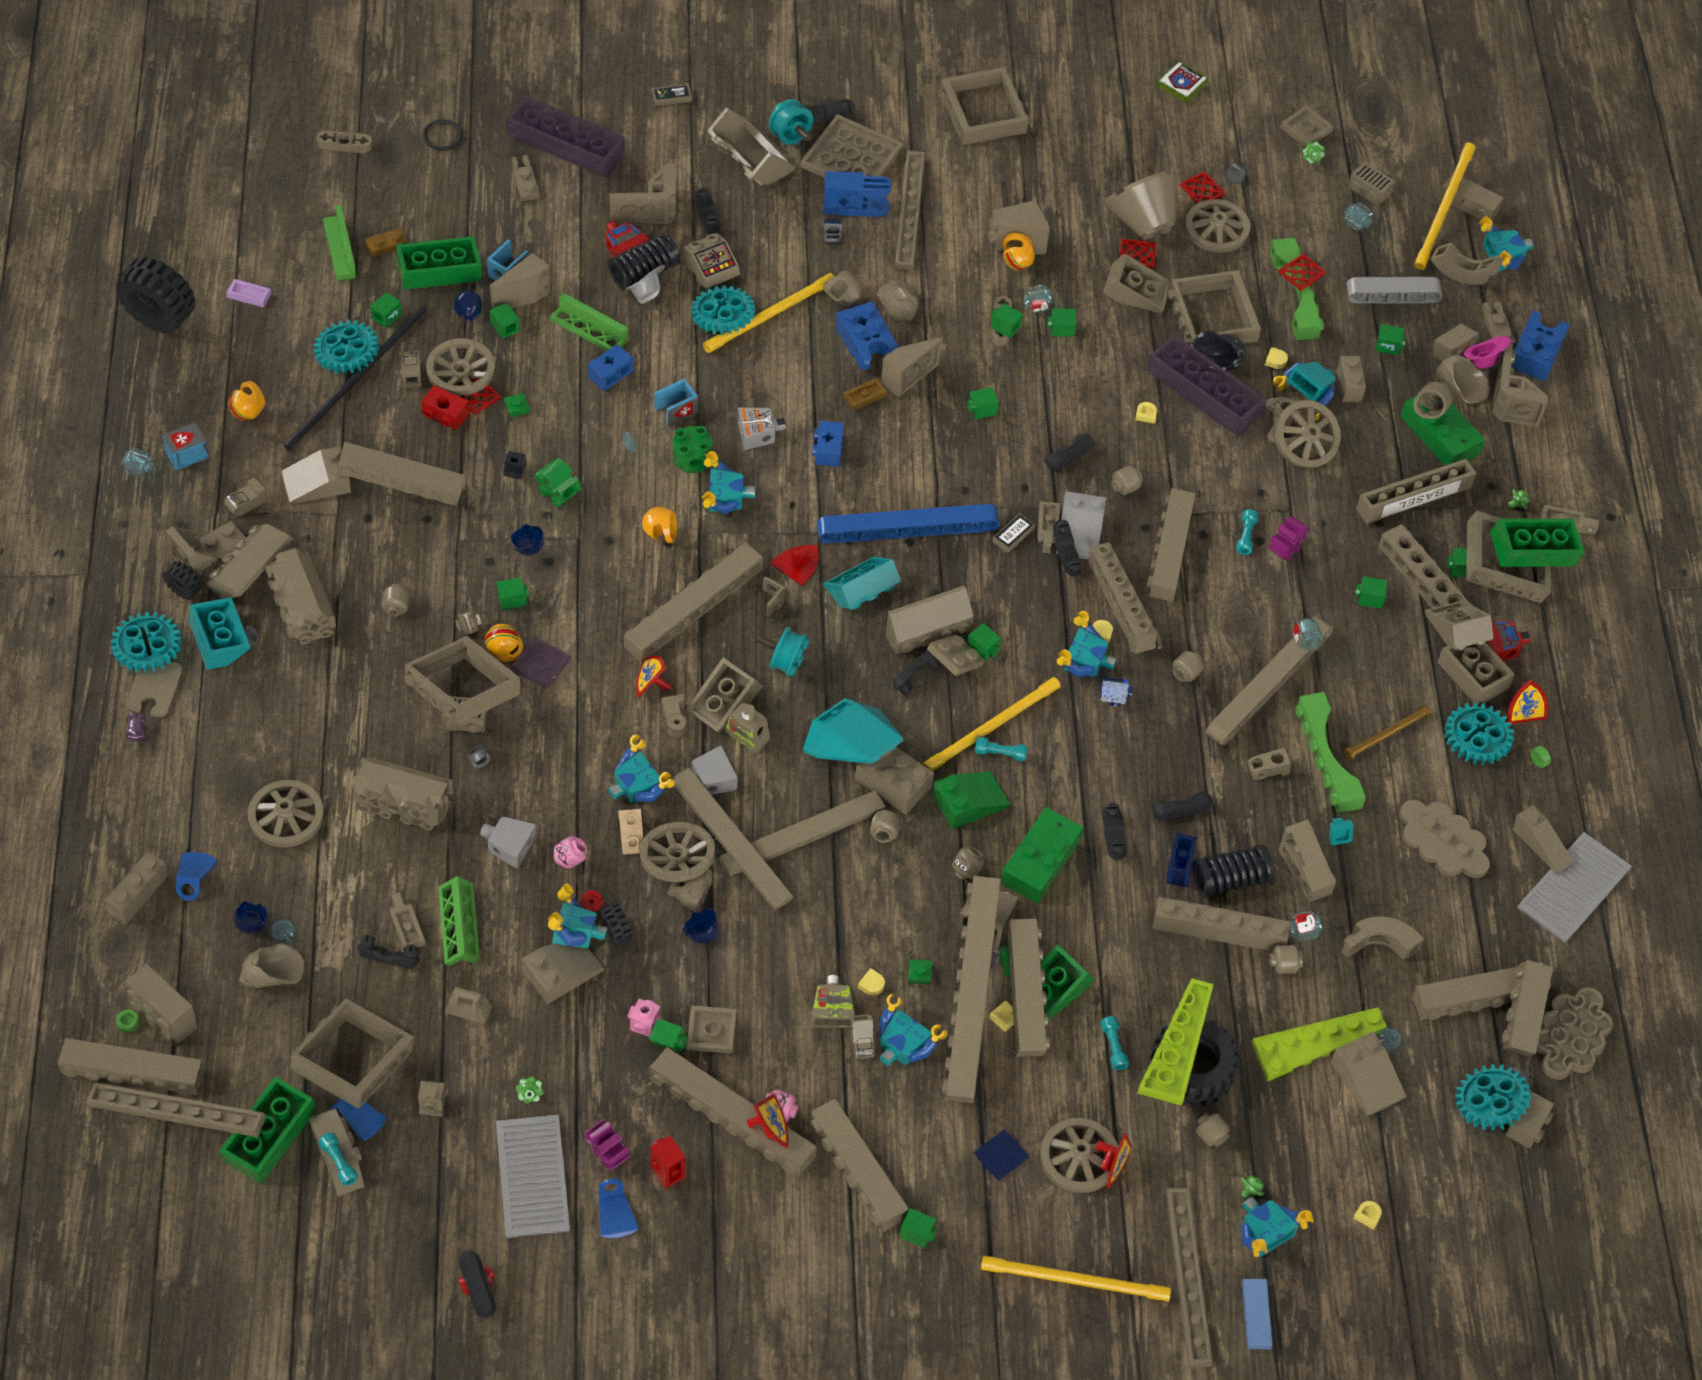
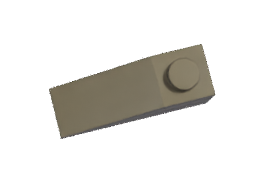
[1513,805,1573,874]

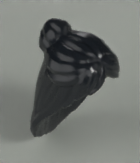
[1189,330,1247,371]

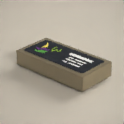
[652,84,692,106]

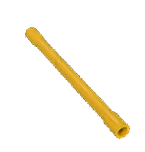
[1414,143,1476,270]
[703,273,834,353]
[922,677,1061,772]
[981,1256,1171,1302]

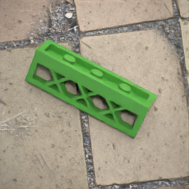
[323,205,356,281]
[550,293,628,350]
[438,876,480,966]

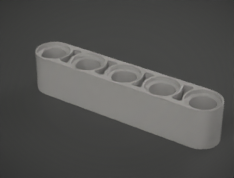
[1346,277,1443,303]

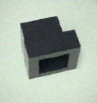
[824,219,842,242]
[503,451,527,480]

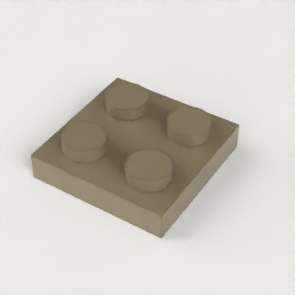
[1280,105,1334,147]
[927,634,985,676]
[687,1005,737,1054]

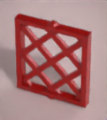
[1180,171,1225,204]
[1119,239,1156,269]
[1278,253,1326,291]
[458,378,501,415]

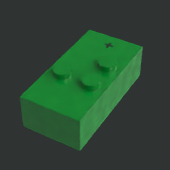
[396,236,482,290]
[1400,396,1485,466]
[1490,519,1585,567]
[1001,807,1084,904]
[219,1076,317,1184]

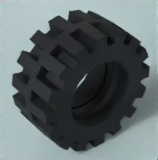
[162,561,203,600]
[600,903,633,947]

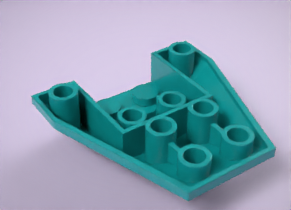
[803,698,904,764]

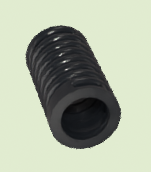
[608,233,680,291]
[1193,844,1274,898]

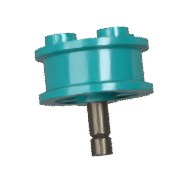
[769,99,813,145]
[756,626,811,677]

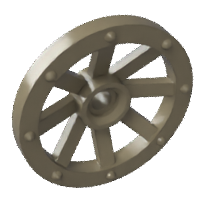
[1185,199,1250,253]
[426,338,495,396]
[1274,400,1341,469]
[248,780,324,848]
[640,822,715,882]
[1040,1118,1118,1193]

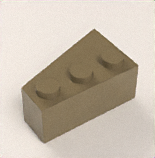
[1278,819,1336,903]
[309,1109,364,1196]

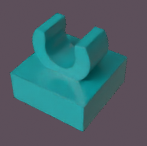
[1329,817,1354,845]

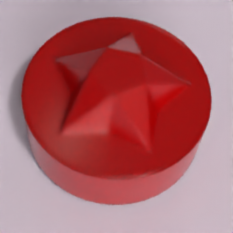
[580,890,603,912]

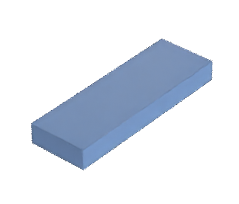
[1242,1279,1272,1349]

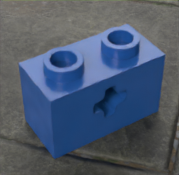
[588,344,634,391]
[812,421,844,467]

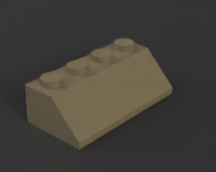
[205,523,293,599]
[886,586,974,655]

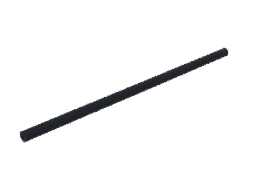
[283,305,427,451]

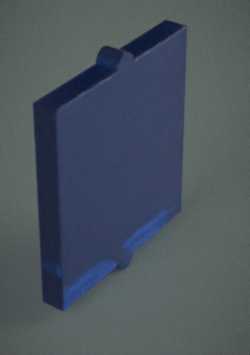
[974,1129,1029,1181]

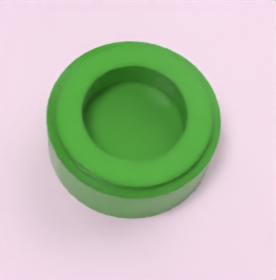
[1531,746,1551,768]
[116,1009,140,1034]

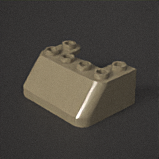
[707,107,797,186]

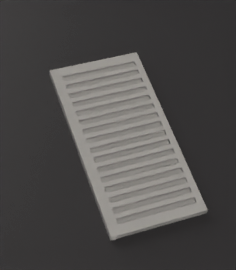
[1517,832,1632,943]
[496,1115,570,1238]

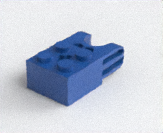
[823,171,892,217]
[836,301,899,370]
[1511,311,1570,382]

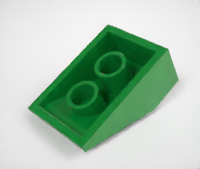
[933,771,1010,830]
[1040,944,1095,1021]

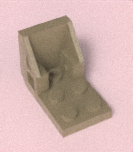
[609,163,676,225]
[1492,344,1548,427]
[166,521,246,582]

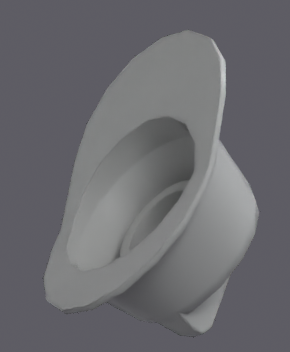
[625,265,665,304]

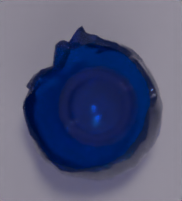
[454,290,483,321]
[510,524,544,556]
[233,901,268,934]
[682,908,720,944]

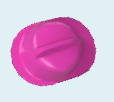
[1464,336,1511,369]

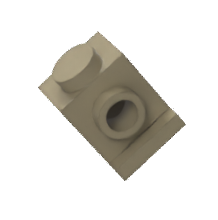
[418,1081,446,1117]

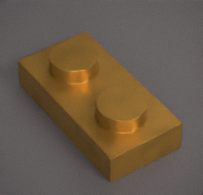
[364,228,408,257]
[842,378,887,411]

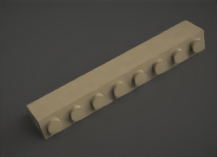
[624,543,763,663]
[650,1047,816,1177]

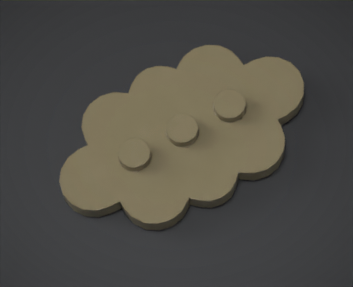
[1399,800,1490,878]
[1537,987,1613,1080]

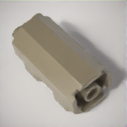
[265,548,336,644]
[351,757,454,831]

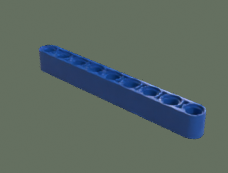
[817,504,1000,544]

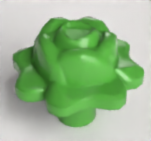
[1302,141,1325,164]
[1508,489,1531,510]
[516,1076,544,1104]
[1241,1175,1265,1200]

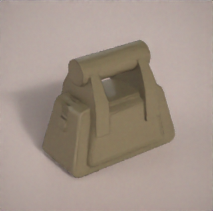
[667,869,712,913]
[445,987,492,1024]

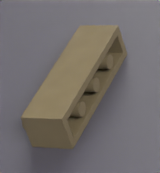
[1502,960,1553,1057]

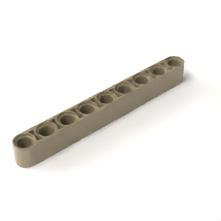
[1205,616,1333,746]

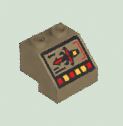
[683,233,740,288]

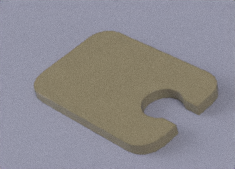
[126,662,183,717]

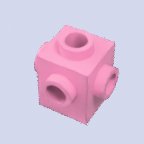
[628,999,663,1037]

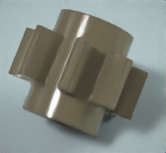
[455,609,482,634]

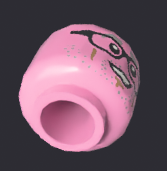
[554,836,587,869]
[766,1090,798,1123]

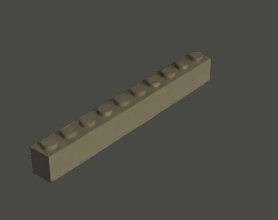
[942,876,1001,1104]

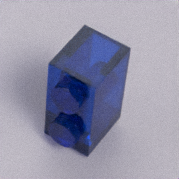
[1166,833,1198,887]

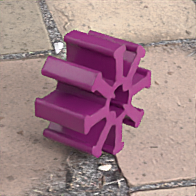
[1268,516,1310,561]
[584,1119,630,1171]

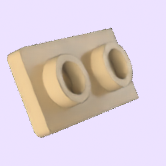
[618,809,643,854]

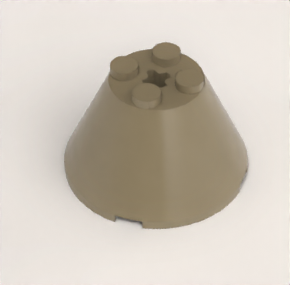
[1105,171,1177,241]

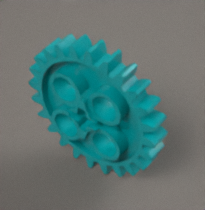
[691,285,755,335]
[313,320,379,374]
[111,611,182,674]
[1444,702,1514,766]
[1455,1064,1531,1131]

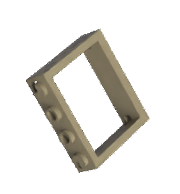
[940,67,1030,145]
[1168,270,1261,346]
[1466,511,1551,603]
[404,636,520,724]
[290,999,414,1109]

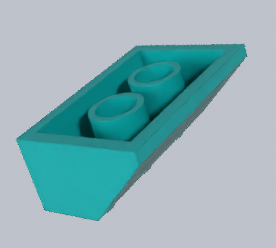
[823,556,901,610]
[188,597,250,670]

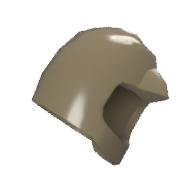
[824,268,863,308]
[1414,381,1453,419]

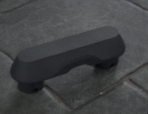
[807,99,855,123]
[695,188,721,235]
[1044,434,1094,470]
[1053,520,1082,576]
[892,650,942,695]
[1152,791,1212,821]
[1102,803,1127,860]
[357,934,420,969]
[459,1250,496,1318]

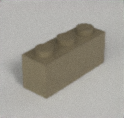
[1439,173,1504,220]
[105,852,168,925]

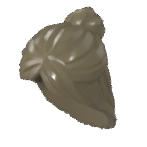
[876,280,918,321]
[1436,355,1490,404]
[239,943,305,989]

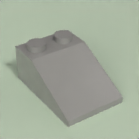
[1056,491,1106,560]

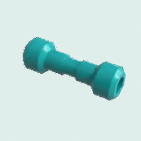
[1236,509,1259,555]
[975,737,1028,762]
[1100,1016,1130,1070]
[318,1132,359,1186]

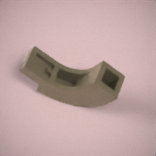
[1430,242,1503,285]
[1342,916,1424,961]

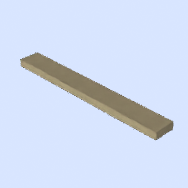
[894,150,925,270]
[671,768,793,911]
[720,790,886,876]
[86,1082,266,1137]
[1165,1188,1213,1368]

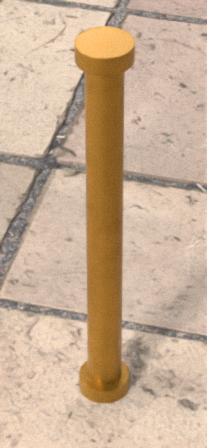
[1344,705,1431,761]

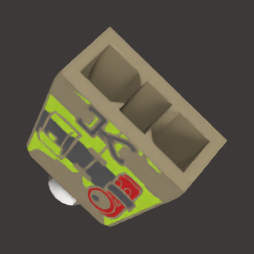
[725,703,770,753]
[811,975,855,1028]

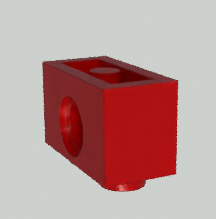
[421,385,470,430]
[650,1135,686,1189]

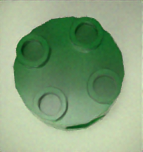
[672,426,713,473]
[534,458,581,508]

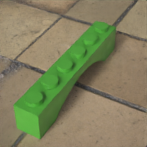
[1270,238,1324,341]
[1295,692,1366,813]

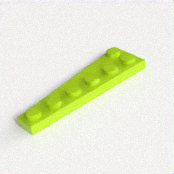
[1138,978,1214,1106]
[1252,1007,1387,1081]

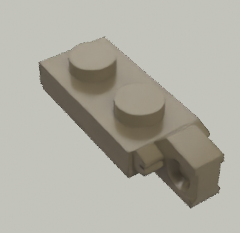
[1037,501,1060,553]
[1541,505,1599,534]
[389,892,426,952]

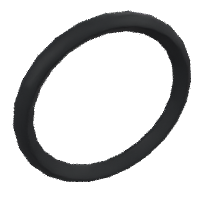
[422,119,463,150]

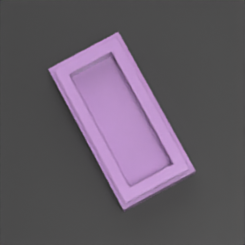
[226,279,272,308]

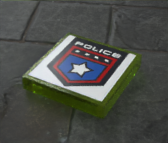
[1157,61,1209,103]

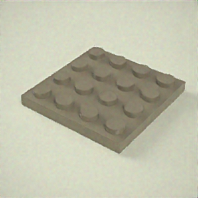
[800,114,903,178]

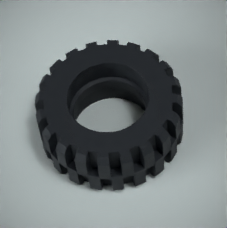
[115,257,195,333]
[1149,1020,1240,1107]

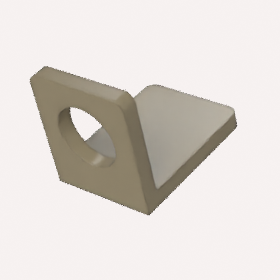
[763,576,785,617]

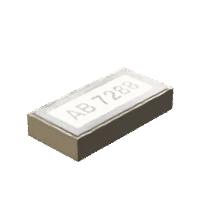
[993,514,1035,553]

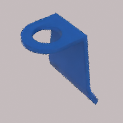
[176,852,217,901]
[328,1098,386,1140]
[598,1178,638,1238]

